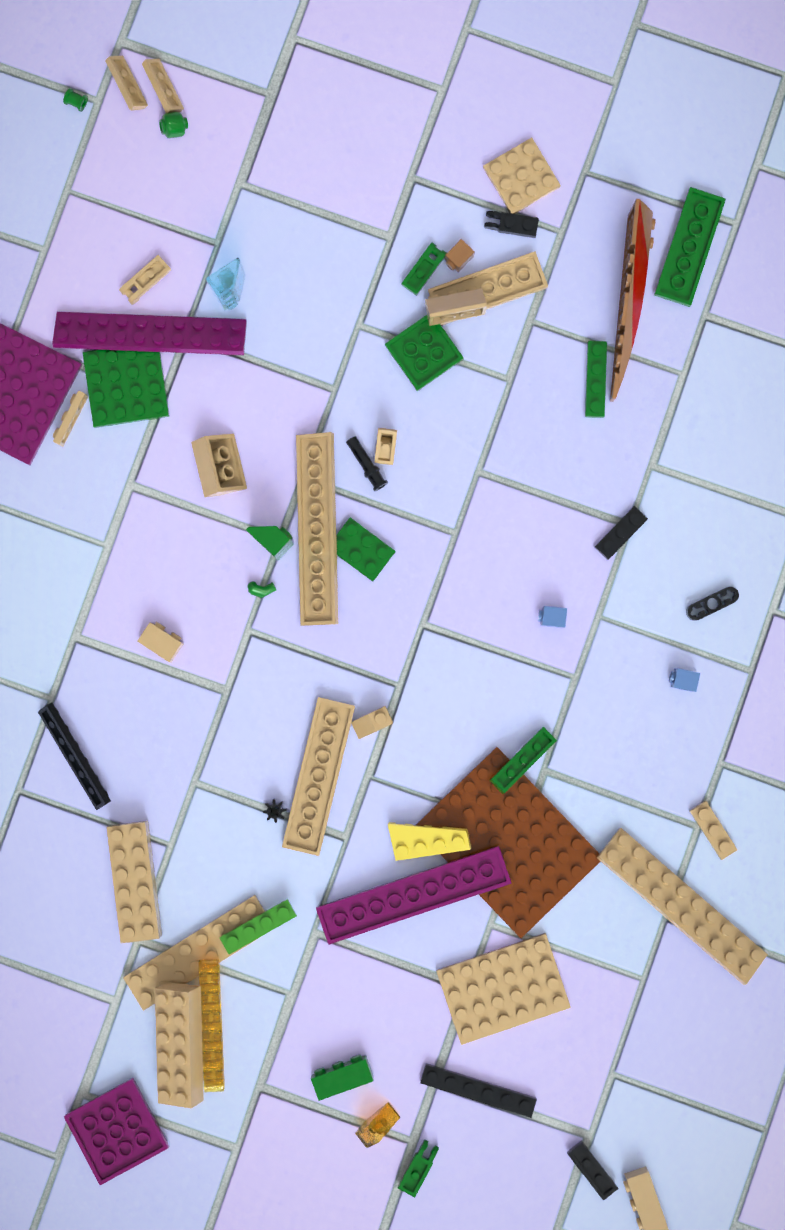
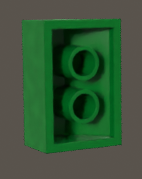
[246,526,294,561]

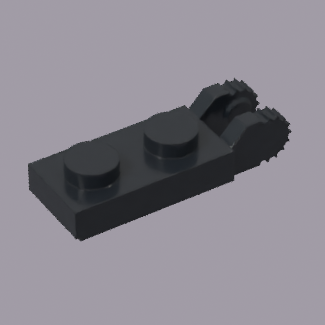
[484,211,539,238]

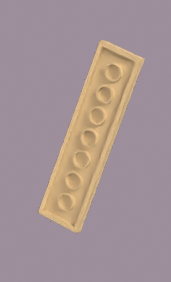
[282,697,355,856]
[123,895,265,1011]

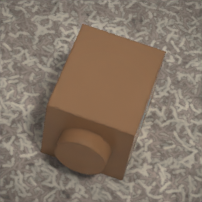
[445,239,475,273]

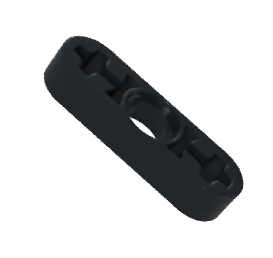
[686,587,739,621]

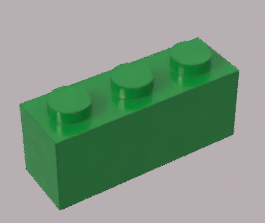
[311,1054,374,1101]

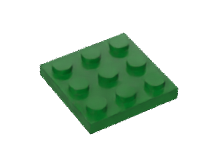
[384,315,464,392]

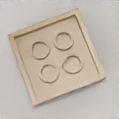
[483,137,561,214]

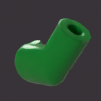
[247,581,277,598]

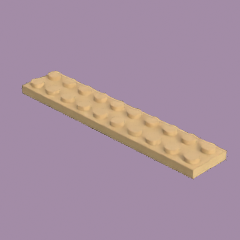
[296,432,339,626]
[597,828,768,985]

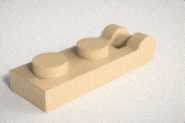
[119,255,172,305]

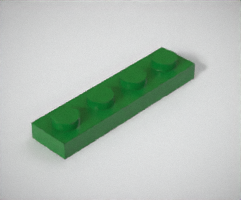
[585,341,607,418]
[490,727,557,794]

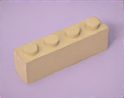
[623,1166,669,1230]

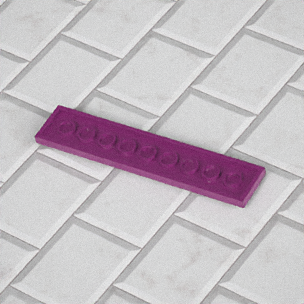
[52,312,247,355]
[316,846,512,945]

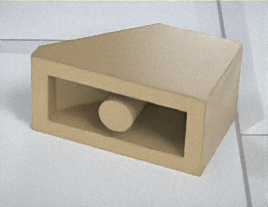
[351,706,393,739]

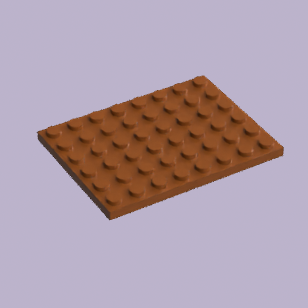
[416,747,601,938]

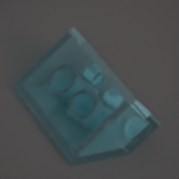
[206,257,245,311]

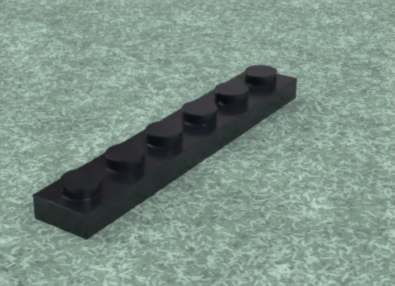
[38,702,111,811]
[420,1063,537,1118]

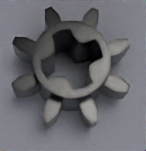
[263,798,287,823]

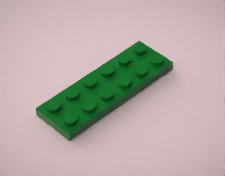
[654,187,726,307]

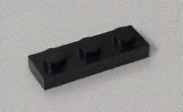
[594,506,648,560]
[567,1140,619,1201]

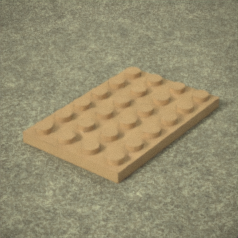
[436,933,571,1045]

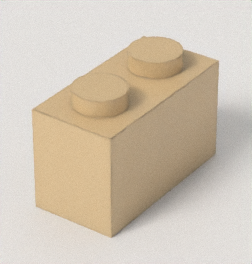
[137,621,184,663]

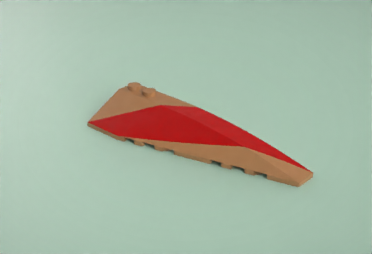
[610,199,656,402]

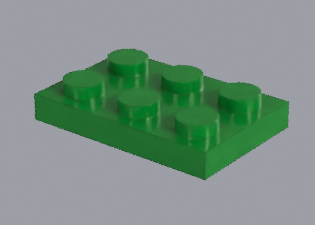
[336,517,396,582]

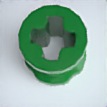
[63,88,88,112]

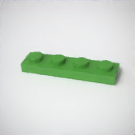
[220,899,297,955]

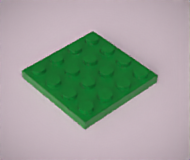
[82,350,170,428]

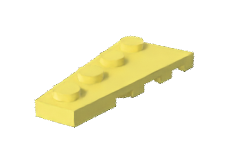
[388,822,471,861]

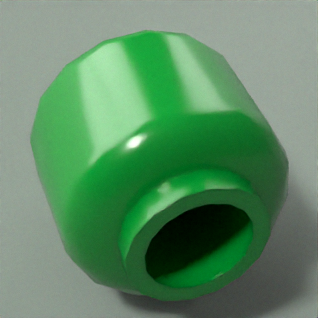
[159,112,188,139]

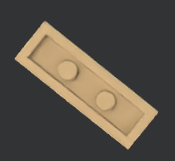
[105,55,148,111]
[142,59,184,113]
[53,390,88,447]
[689,801,738,860]

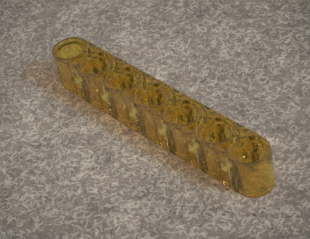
[199,959,225,1093]

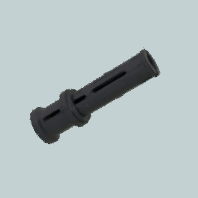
[346,436,388,492]

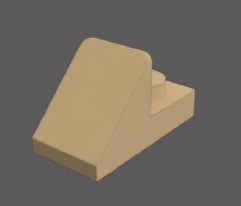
[374,427,397,465]

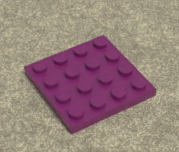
[63,1078,170,1186]

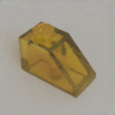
[355,1102,401,1148]

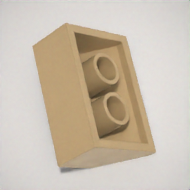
[425,287,487,326]
[191,434,247,498]

